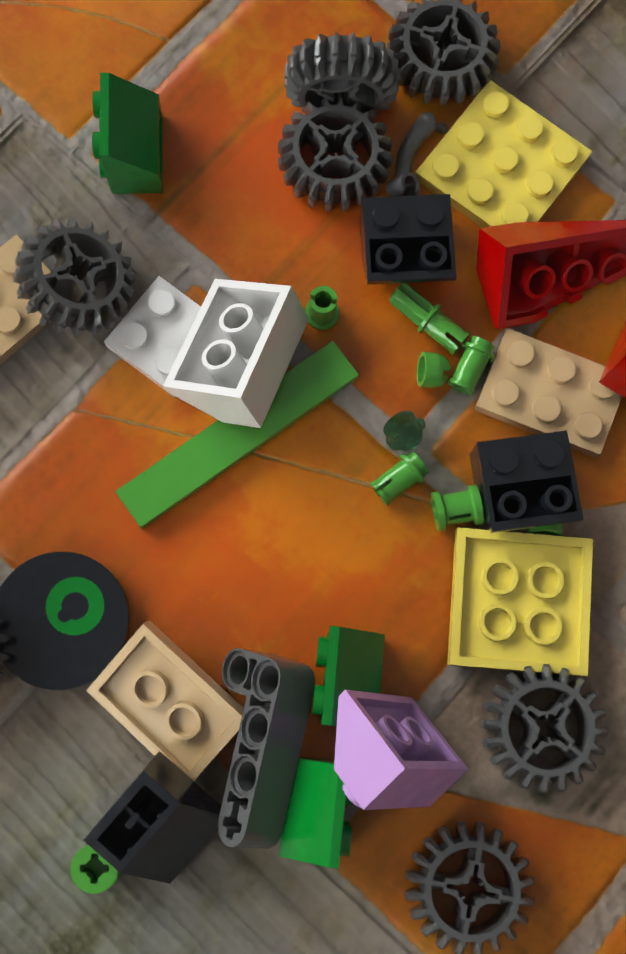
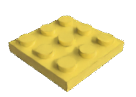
[415,80,592,228]
[447,528,593,677]

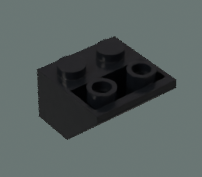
[359,194,457,285]
[469,430,584,533]
[83,751,221,884]

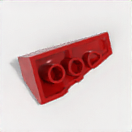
[476,220,626,330]

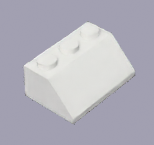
[163,279,309,428]

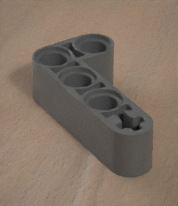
[218,648,315,849]

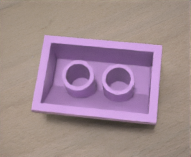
[334,690,468,810]

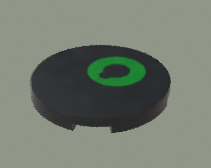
[0,552,130,690]

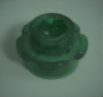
[383,410,426,451]

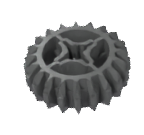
[387,0,500,108]
[284,32,400,115]
[278,96,393,212]
[13,217,136,338]
[480,664,609,793]
[405,821,535,954]

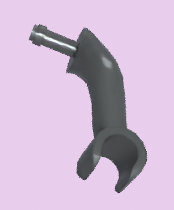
[386,112,448,197]

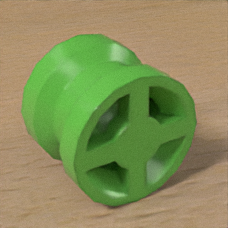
[70,845,122,894]

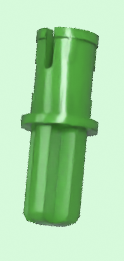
[389,283,470,356]

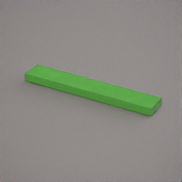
[115,341,359,530]

